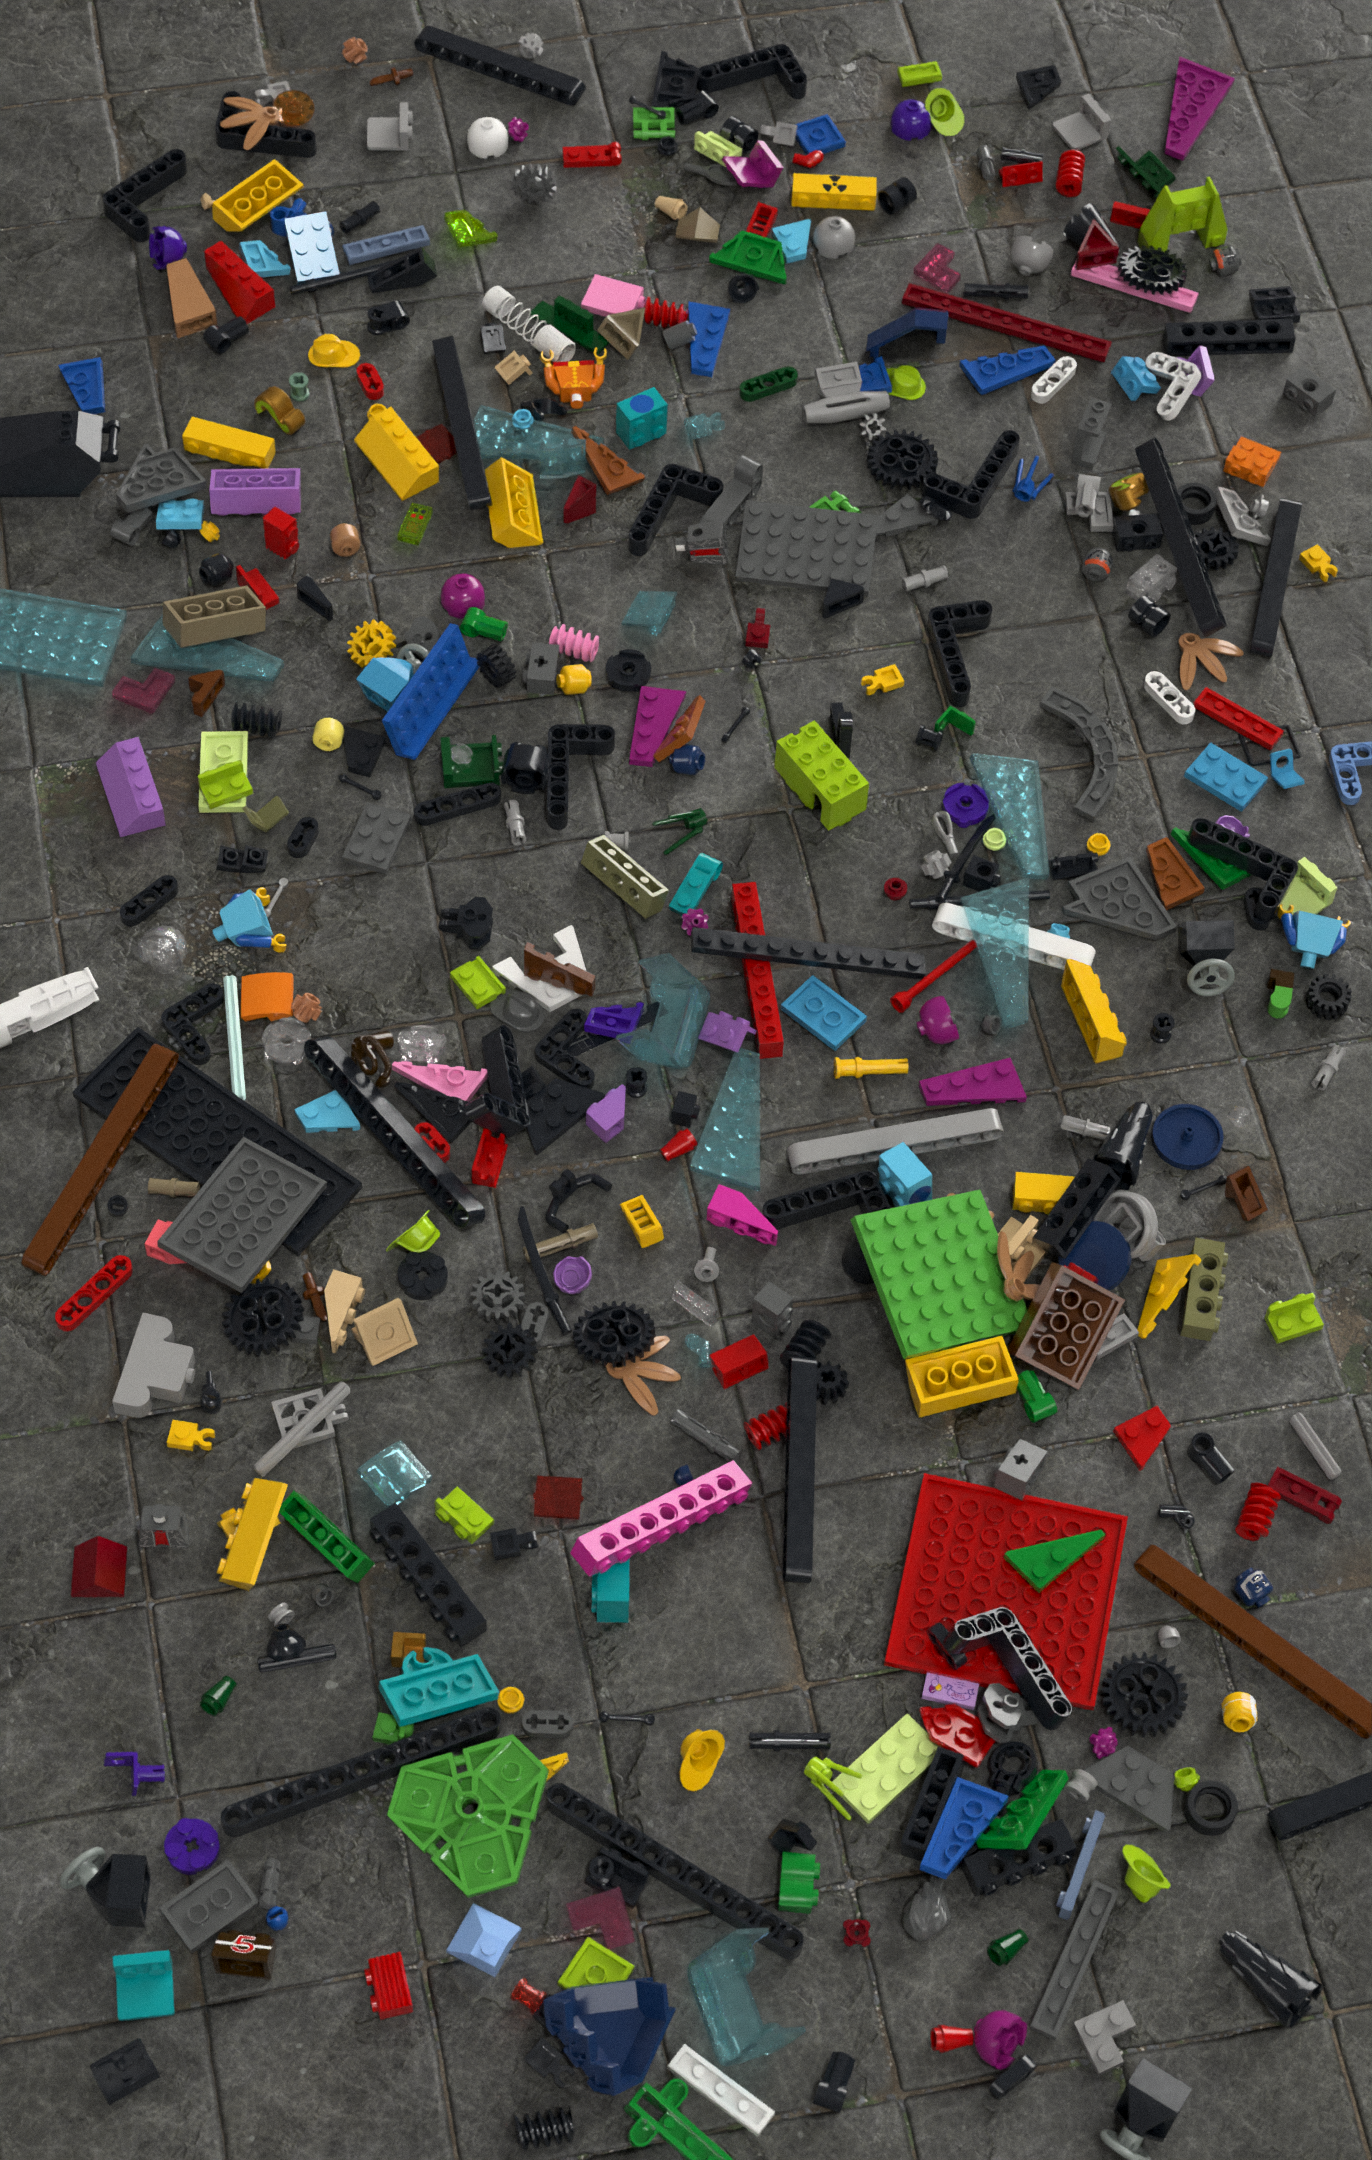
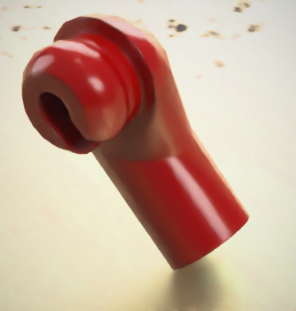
[793,150,824,168]

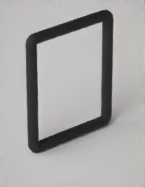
[1239,724,1301,766]

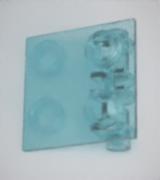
[621,591,677,635]

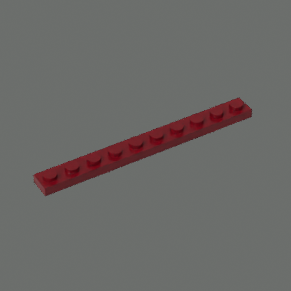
[902,283,1112,363]

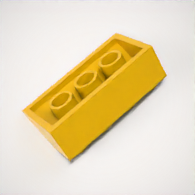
[212,159,304,232]
[354,407,439,501]
[485,457,543,548]
[1061,959,1127,1064]
[905,1336,1019,1418]
[216,1478,288,1591]

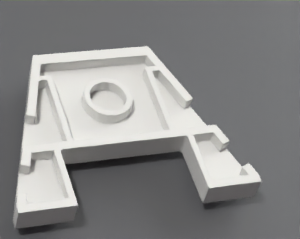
[493,925,586,1012]

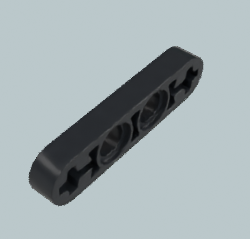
[414,783,501,826]

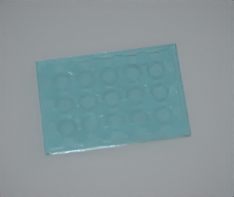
[0,588,127,687]

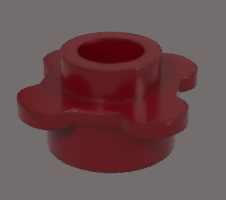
[843,1919,871,1947]

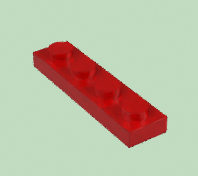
[1193,687,1284,751]

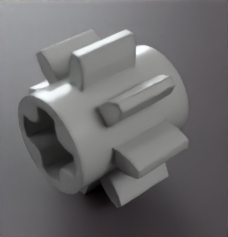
[518,33,543,59]
[859,412,886,440]
[921,850,952,879]

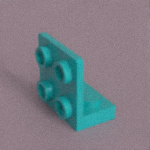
[113,1950,175,2021]

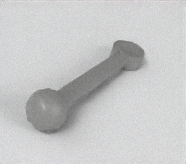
[264,878,289,918]

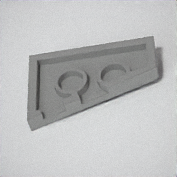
[1214,486,1272,546]

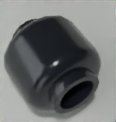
[199,553,234,586]

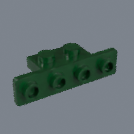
[1116,146,1176,199]
[530,295,609,354]

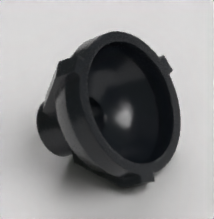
[728,273,760,303]
[266,1623,306,1662]

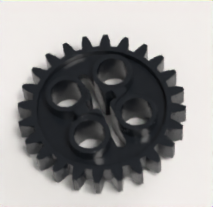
[1118,245,1188,295]
[867,429,938,490]
[222,1277,305,1356]
[573,1301,656,1368]
[1100,1652,1188,1738]

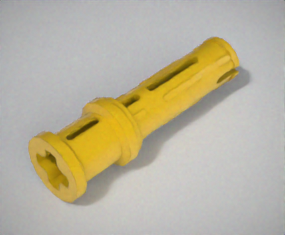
[834,1057,908,1079]

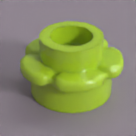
[1174,1767,1200,1791]

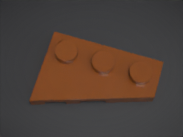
[1146,837,1205,910]

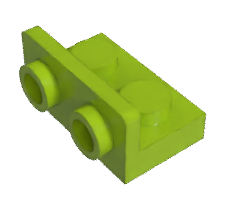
[198,760,253,810]
[1264,1293,1324,1344]
[435,1486,494,1544]

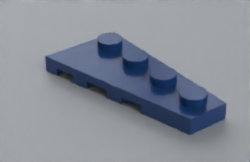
[688,302,730,377]
[959,346,1056,395]
[920,1777,1009,1880]

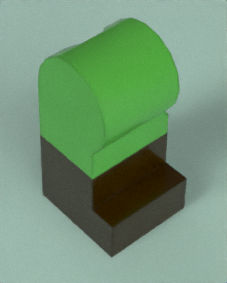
[1267,969,1295,1018]

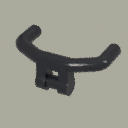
[545,1169,612,1234]

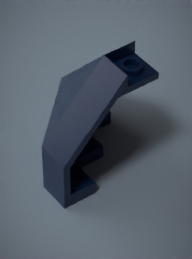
[866,307,948,363]
[544,1977,676,2096]

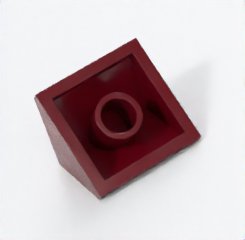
[71,1536,128,1597]

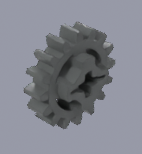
[511,163,557,204]
[470,1270,525,1324]

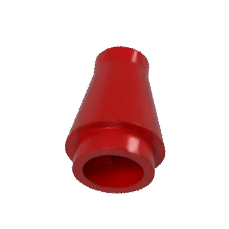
[660,1128,698,1162]
[930,2025,974,2053]

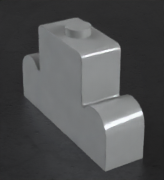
[112,1313,195,1418]

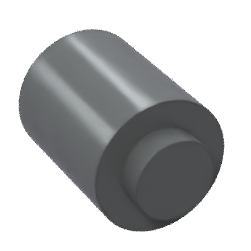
[663,320,697,350]

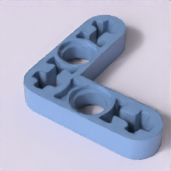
[1329,741,1372,805]

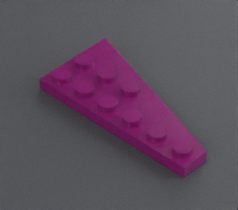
[1164,56,1235,161]

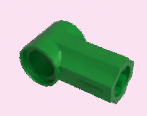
[459,607,508,641]
[1017,1370,1057,1423]

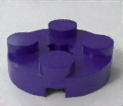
[942,783,989,828]
[164,1818,220,1875]

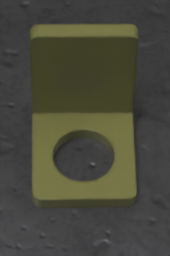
[242,796,289,832]

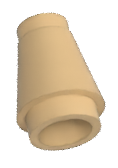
[655,196,687,220]

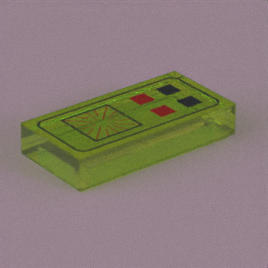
[397,503,433,546]

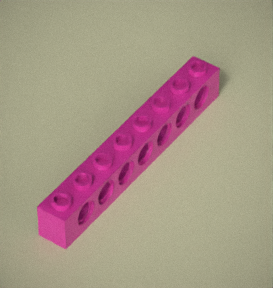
[570,1460,752,1577]

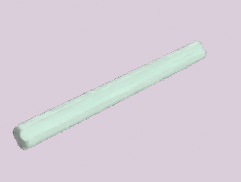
[223,975,246,1101]

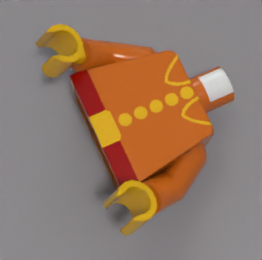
[540,347,607,409]

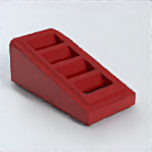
[746,202,778,238]

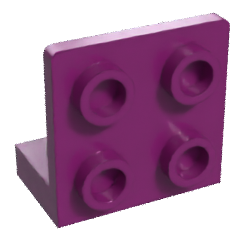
[722,141,784,188]

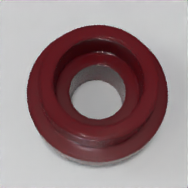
[884,878,908,900]

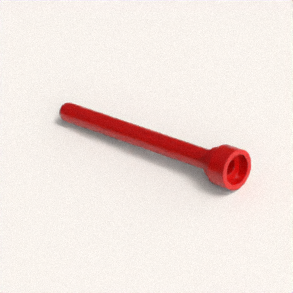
[890,940,977,1013]

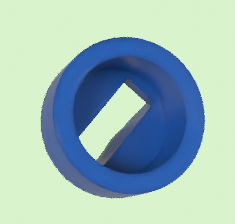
[266,1906,288,1931]

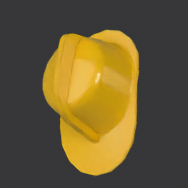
[308,334,360,368]
[680,1729,725,1791]

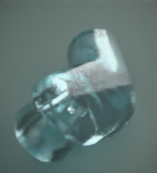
[685,1333,712,1368]

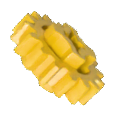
[347,619,396,668]

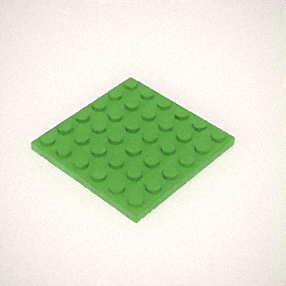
[851,1190,1027,1359]

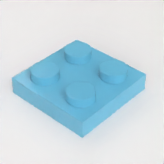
[156,498,204,529]

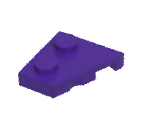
[584,1002,644,1041]

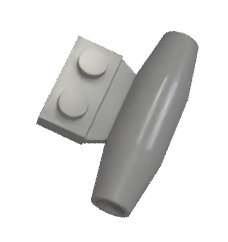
[802,362,890,423]

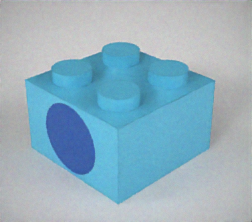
[878,1142,932,1207]

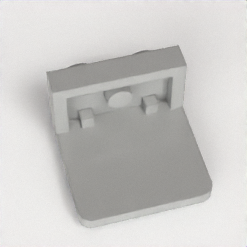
[1053,94,1111,150]
[367,102,413,150]

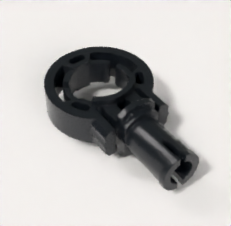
[989,1741,1038,1816]

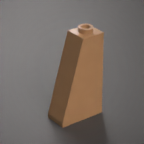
[167,258,217,338]

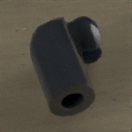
[1159,1504,1195,1529]

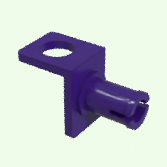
[104,1752,165,1796]

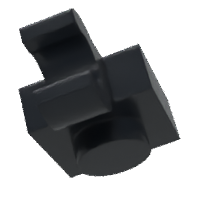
[490,1528,538,1561]

